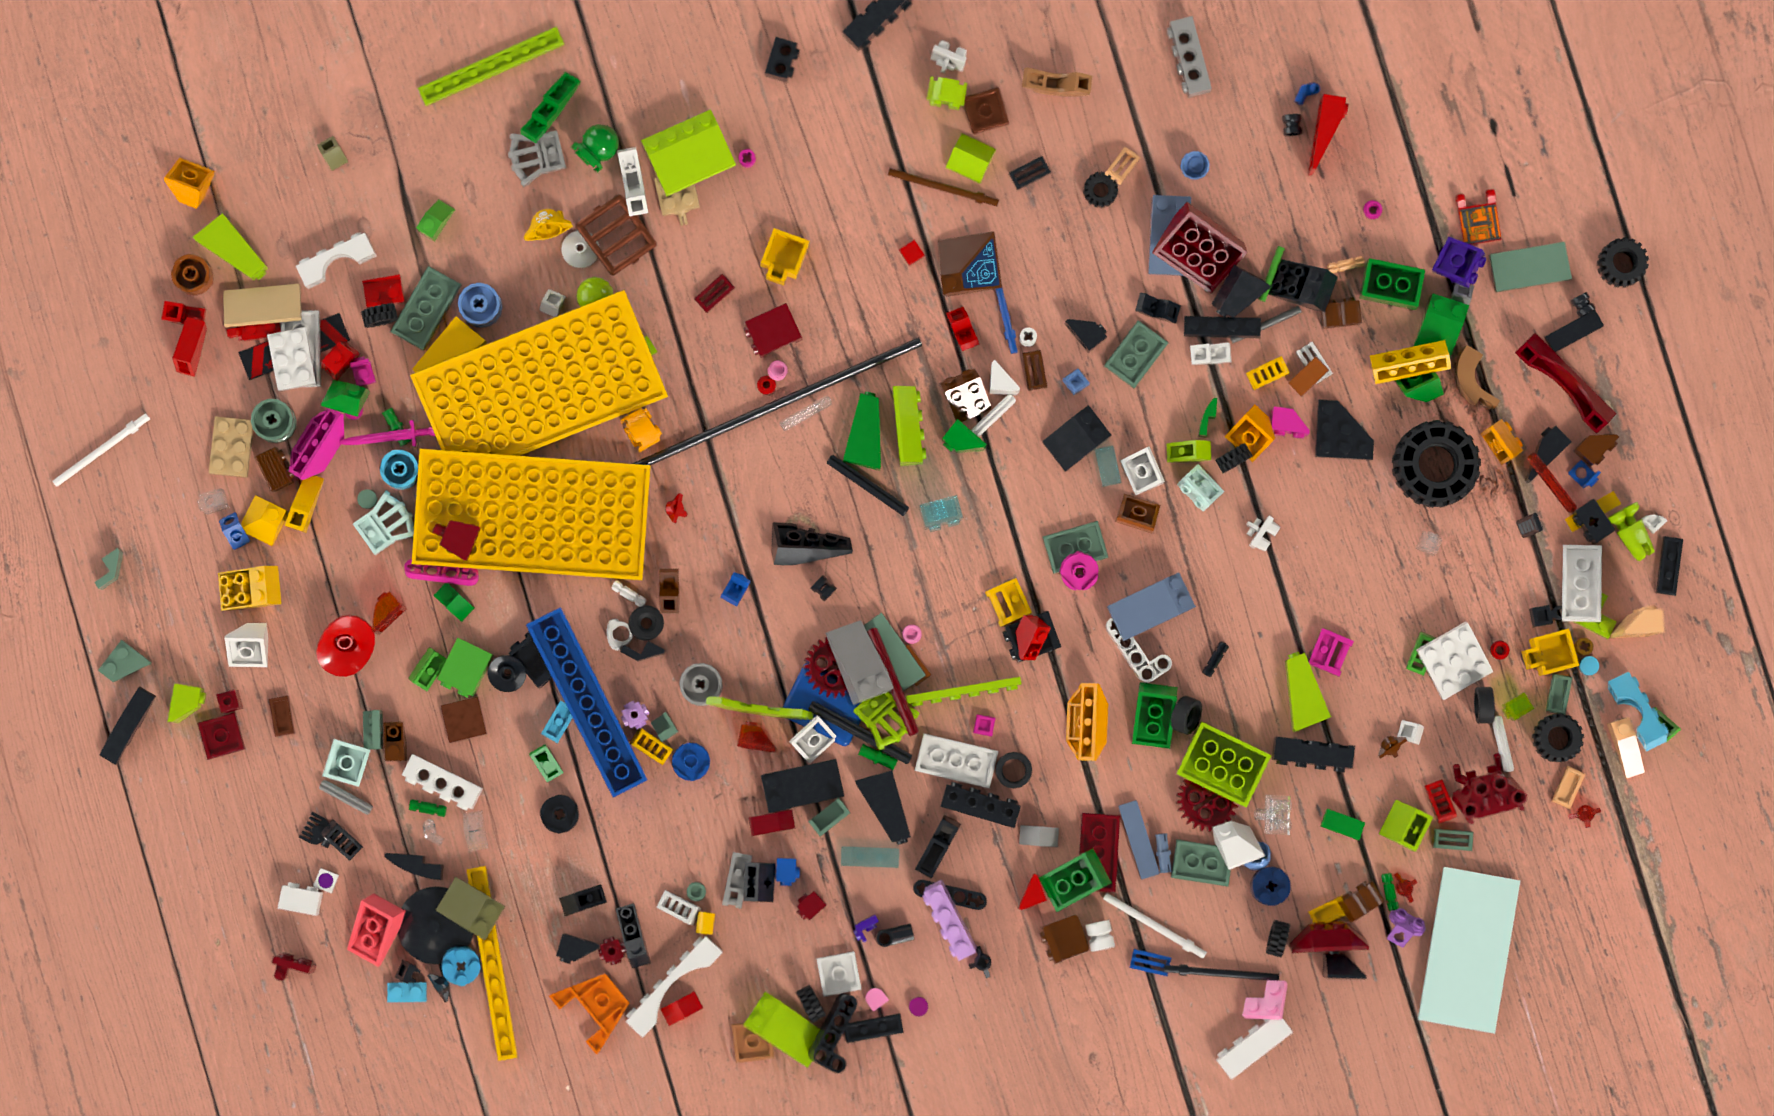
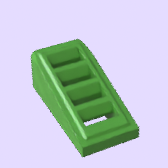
[1406,631,1436,676]

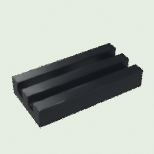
[1009,156,1051,191]

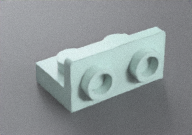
[1177,464,1225,511]

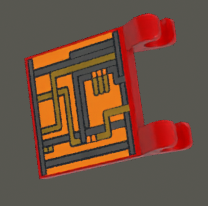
[1455,189,1502,245]

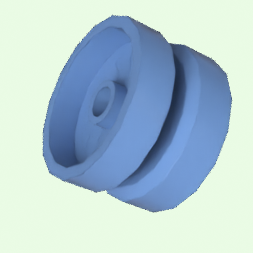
[458,283,503,328]

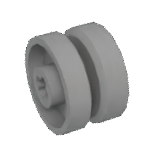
[679,663,723,706]

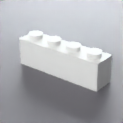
[1216,1018,1293,1080]

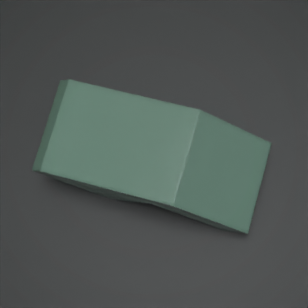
[94,548,124,590]

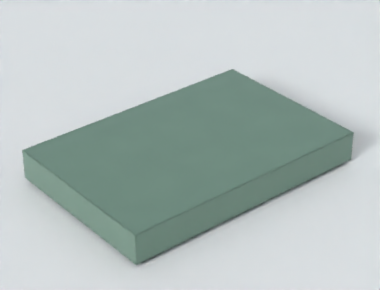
[1104,320,1168,389]
[1042,521,1109,574]
[1171,840,1231,887]

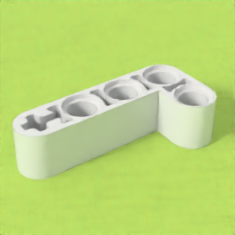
[1106,618,1172,683]

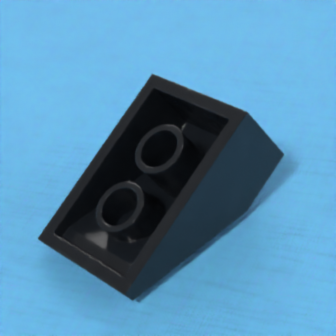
[1042,405,1112,472]

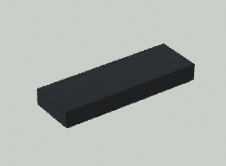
[1544,310,1604,353]
[1656,536,1683,596]
[845,1014,904,1043]

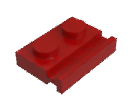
[362,274,405,309]

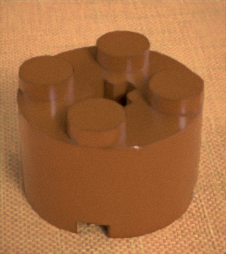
[171,254,213,296]

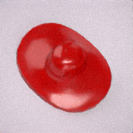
[316,615,375,677]

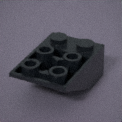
[1268,259,1338,312]

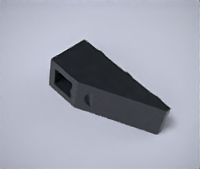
[616,903,651,969]

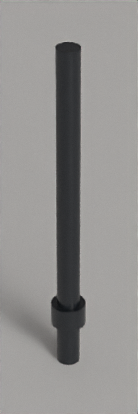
[1163,964,1279,981]

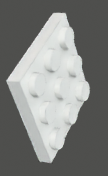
[1416,622,1493,700]

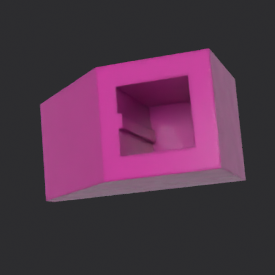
[1270,406,1310,439]

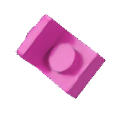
[350,357,376,387]

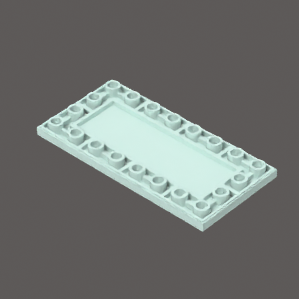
[1418,867,1520,1034]

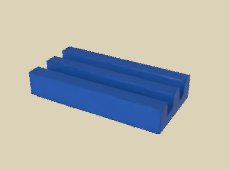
[1129,949,1172,977]

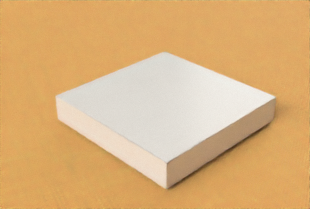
[816,951,862,997]

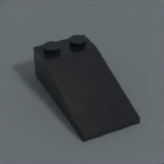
[761,759,844,813]

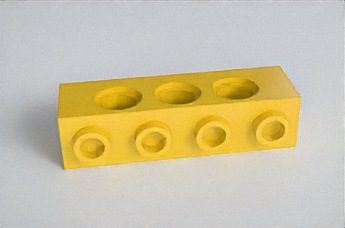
[1370,340,1451,384]

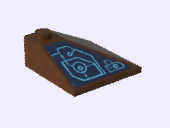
[938,231,1002,297]

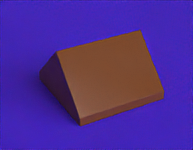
[1115,494,1161,534]

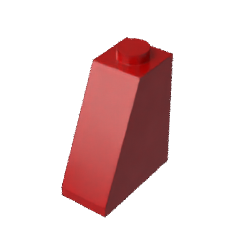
[172,317,207,377]

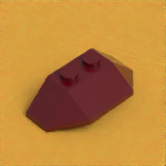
[1289,921,1369,953]

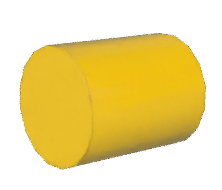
[696,911,715,935]

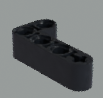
[808,993,858,1073]

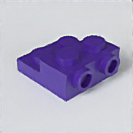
[1432,237,1486,288]

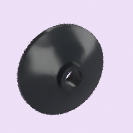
[488,655,526,692]

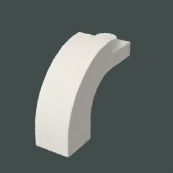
[617,147,648,216]

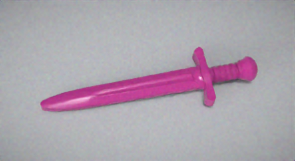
[340,420,435,447]

